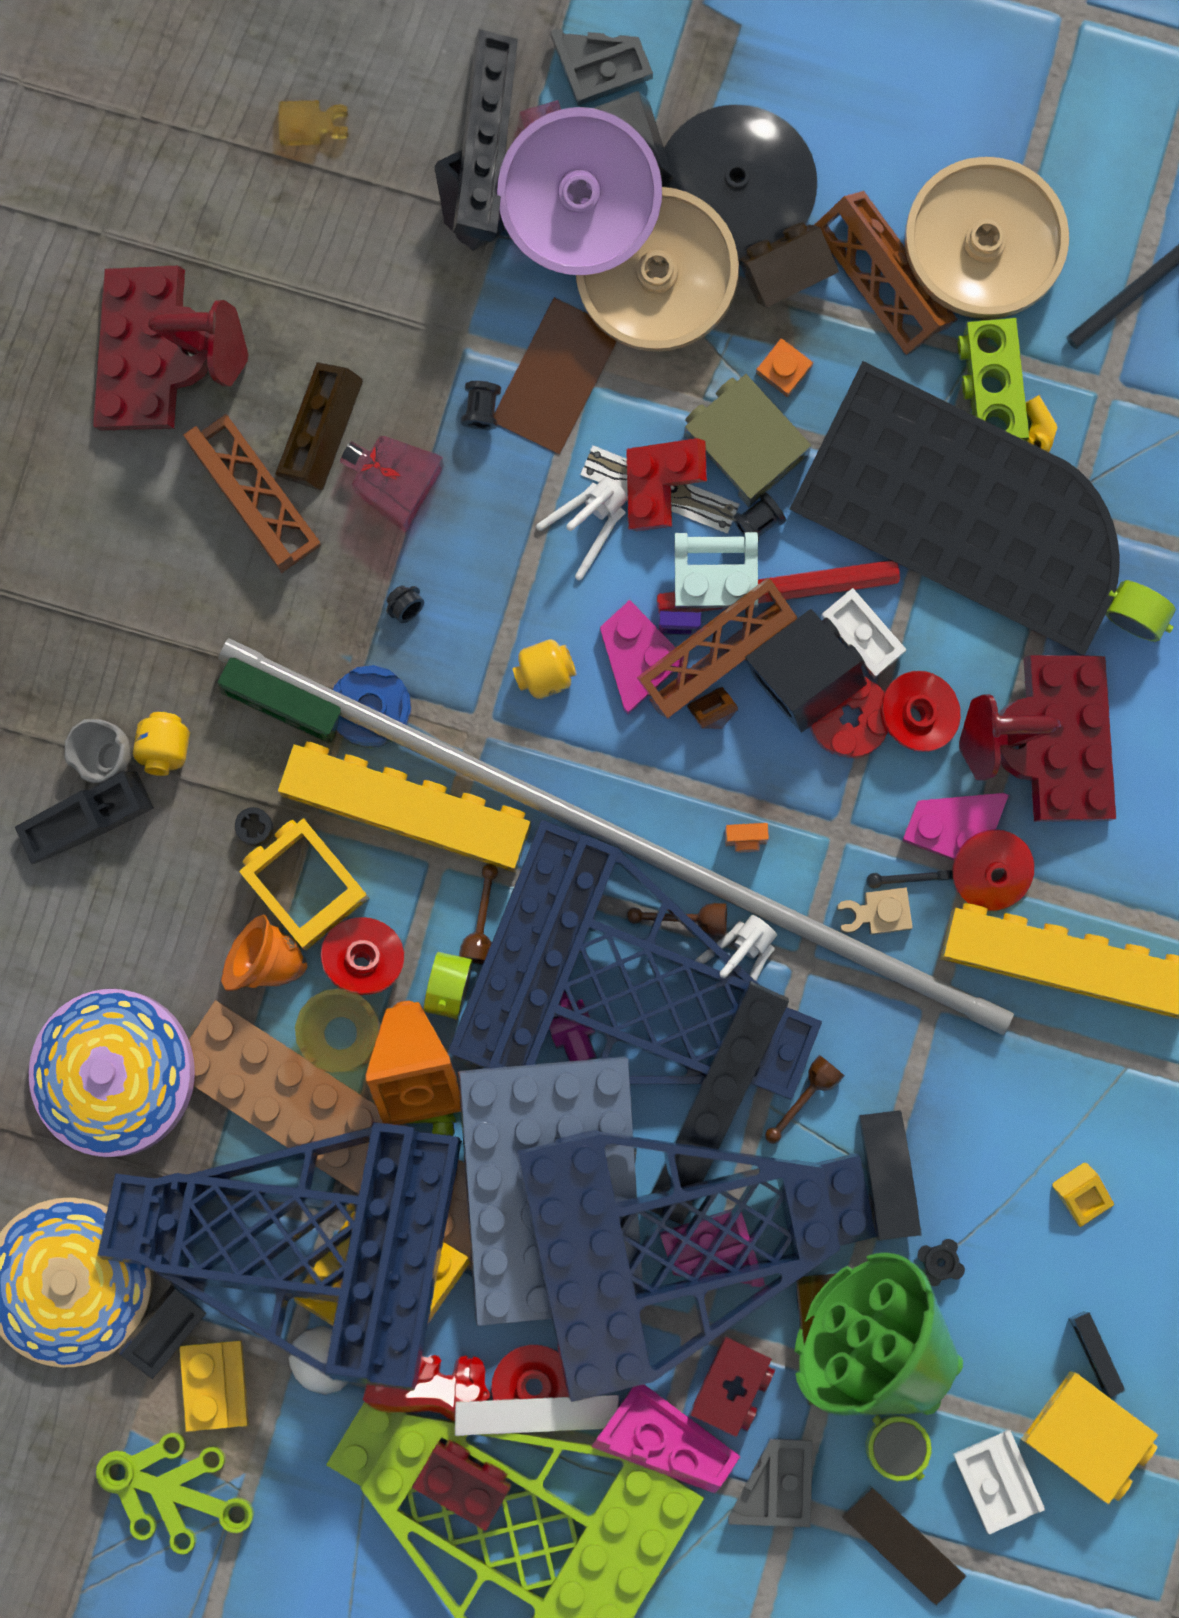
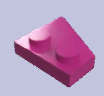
[600,600,680,714]

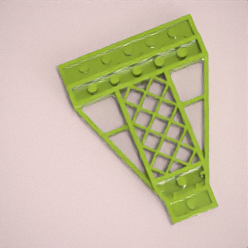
[326,1402,704,1618]

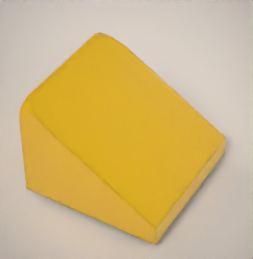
[1052,1163,1115,1227]

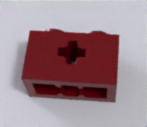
[689,1336,775,1437]

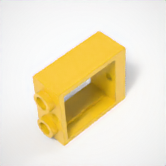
[239,818,370,951]

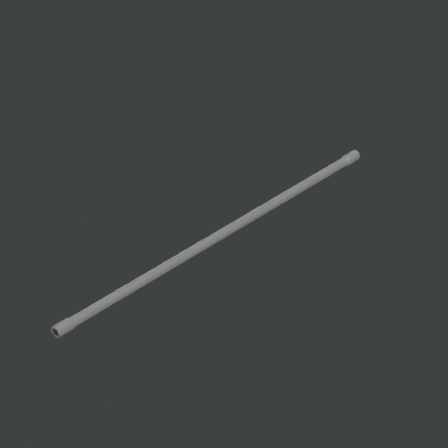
[218,638,1014,1035]

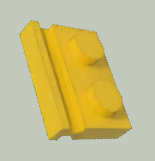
[180,1340,249,1432]

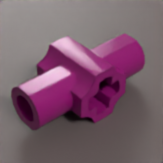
[549,982,597,1061]

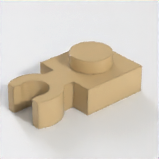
[837,887,913,935]

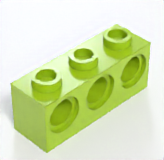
[957,318,1029,441]

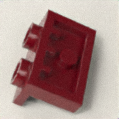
[412,1440,512,1531]

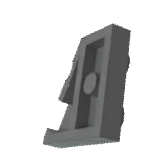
[550,29,653,106]
[728,1438,813,1527]

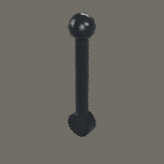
[866,870,953,889]

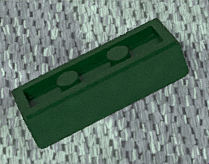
[217,658,341,744]

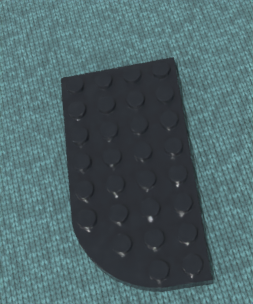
[790,361,1120,655]

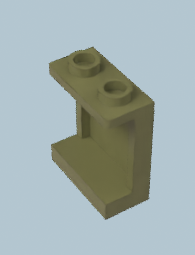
[684,374,812,508]

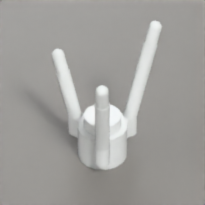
[536,476,628,581]
[691,915,777,1018]

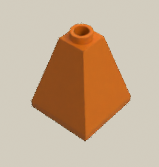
[366,1001,461,1125]

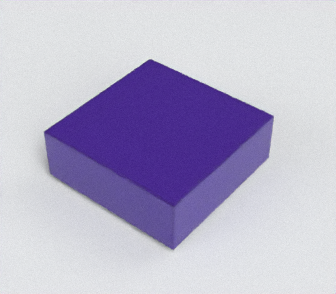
[659,611,701,636]

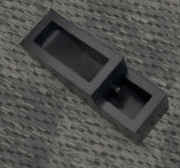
[15,771,154,864]
[859,1110,922,1241]

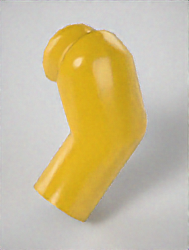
[1026,395,1057,452]

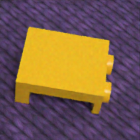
[1021,1371,1158,1504]

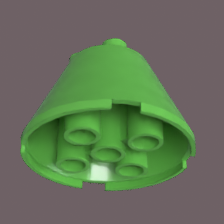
[794,1253,963,1415]

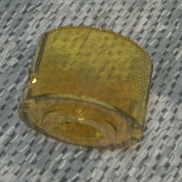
[295,988,381,1075]

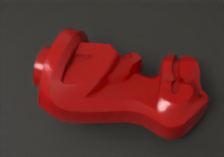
[362,1355,490,1422]

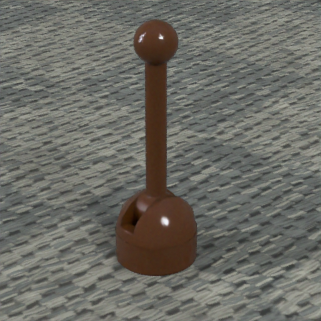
[459,864,498,965]
[627,903,727,937]
[765,1054,845,1144]

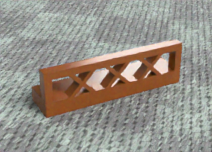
[814,191,958,355]
[183,414,321,573]
[637,578,797,719]

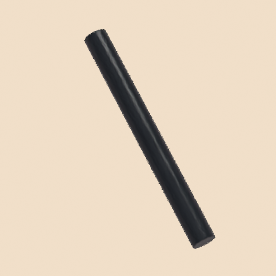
[1066,244,1179,349]

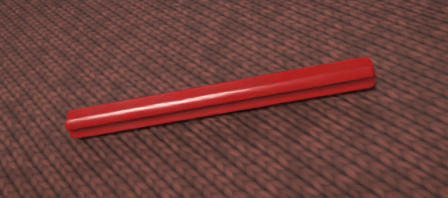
[657,560,900,614]

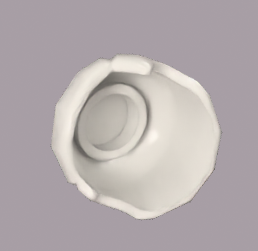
[289,1326,348,1395]

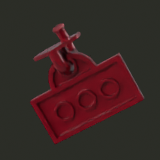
[93,265,248,431]
[959,655,1116,822]

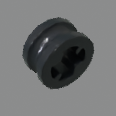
[235,807,273,846]

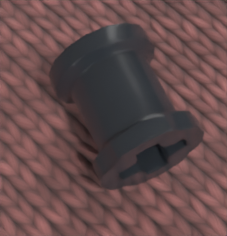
[460,381,501,430]
[732,492,787,537]

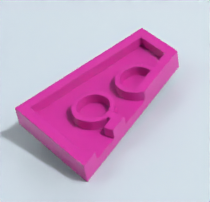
[591,1384,741,1494]

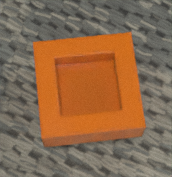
[756,338,813,398]
[725,823,769,853]

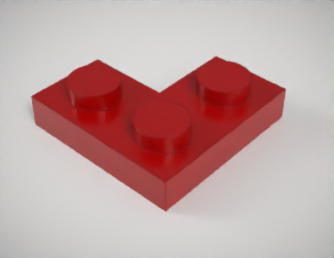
[626,438,707,531]

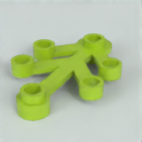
[96,1432,254,1555]

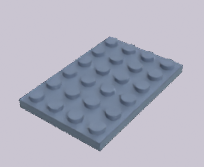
[458,1057,644,1326]

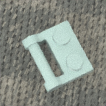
[674,532,758,608]

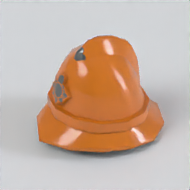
[221,915,308,991]

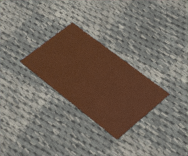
[494,297,617,455]

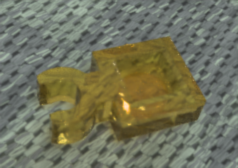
[279,100,349,145]

